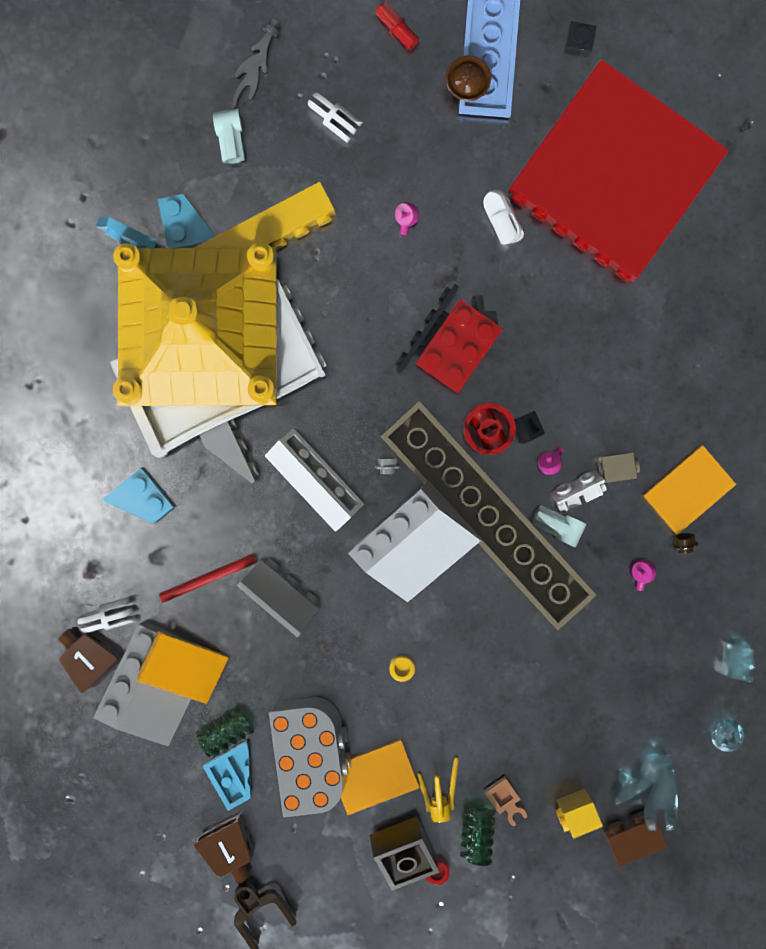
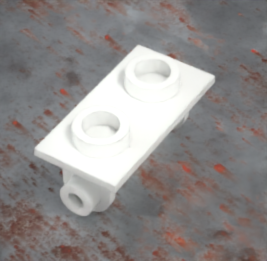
[550,470,607,513]

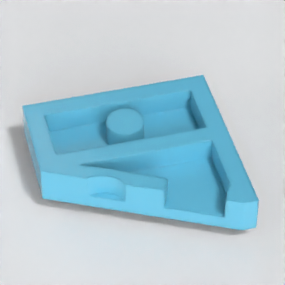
[158,194,215,248]
[96,217,157,249]
[103,468,175,524]
[203,740,252,811]

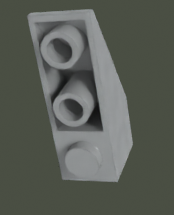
[199,418,259,483]

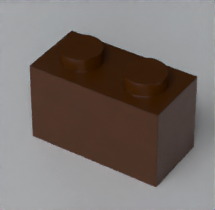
[604,811,668,867]

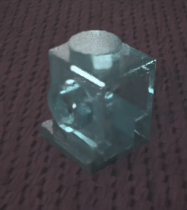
[720,640,755,682]

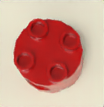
[462,403,516,455]

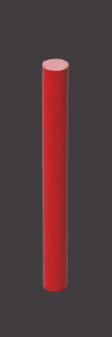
[159,553,257,603]

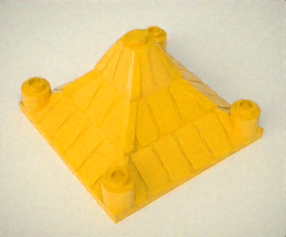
[113,242,277,406]

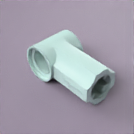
[213,108,245,164]
[531,505,587,548]

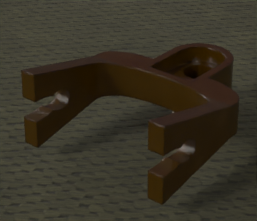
[234,879,296,949]

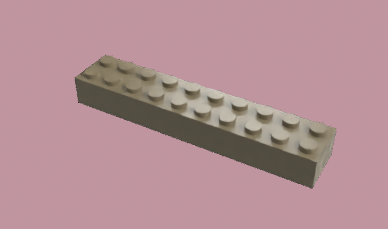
[380,401,597,630]

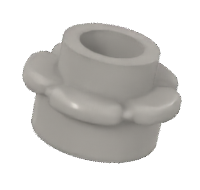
[375,457,401,474]

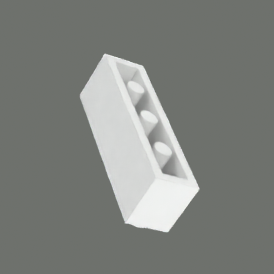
[265,429,365,532]

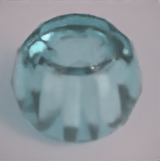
[711,719,744,752]

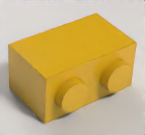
[555,788,603,839]

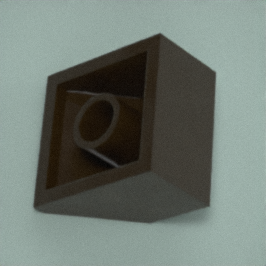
[369,816,440,891]

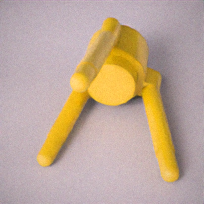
[417,757,459,823]

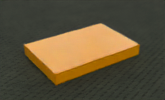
[642,445,736,535]
[136,631,229,704]
[341,738,420,815]

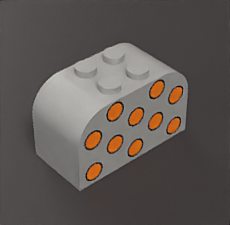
[269,697,351,817]

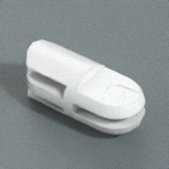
[308,93,363,143]
[483,189,524,244]
[77,597,136,633]

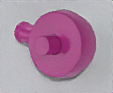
[395,202,419,235]
[538,446,564,475]
[632,559,657,591]

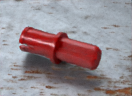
[375,2,420,50]

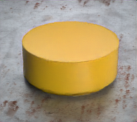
[389,655,415,682]

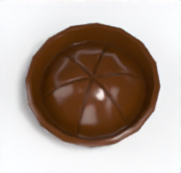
[445,55,491,101]

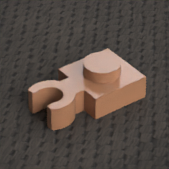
[484,776,527,826]

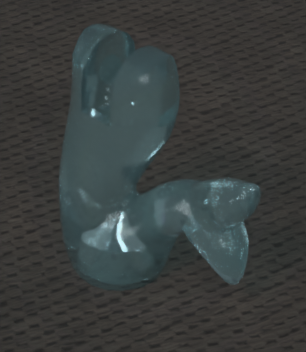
[615,754,677,831]

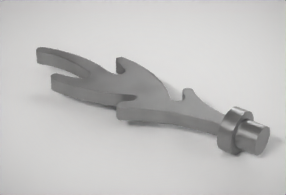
[232,18,280,108]

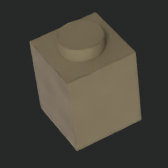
[598,453,640,483]

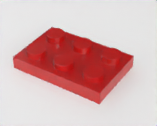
[416,299,503,393]

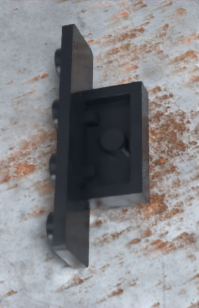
[395,284,459,375]

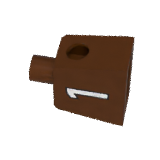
[58,628,123,693]
[194,814,253,884]

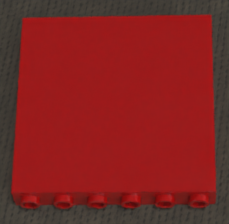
[508,59,729,282]

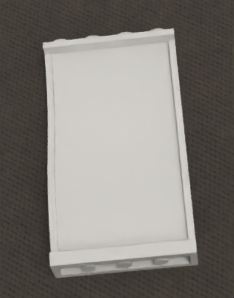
[110,279,327,458]

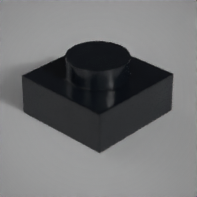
[565,21,597,55]
[514,411,545,444]

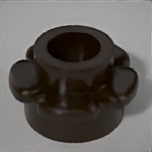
[672,533,698,554]

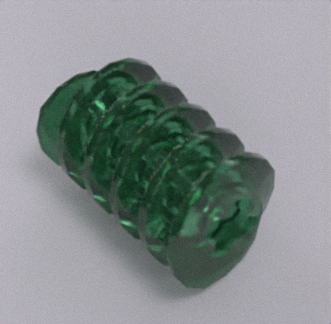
[195,707,255,758]
[460,807,496,866]

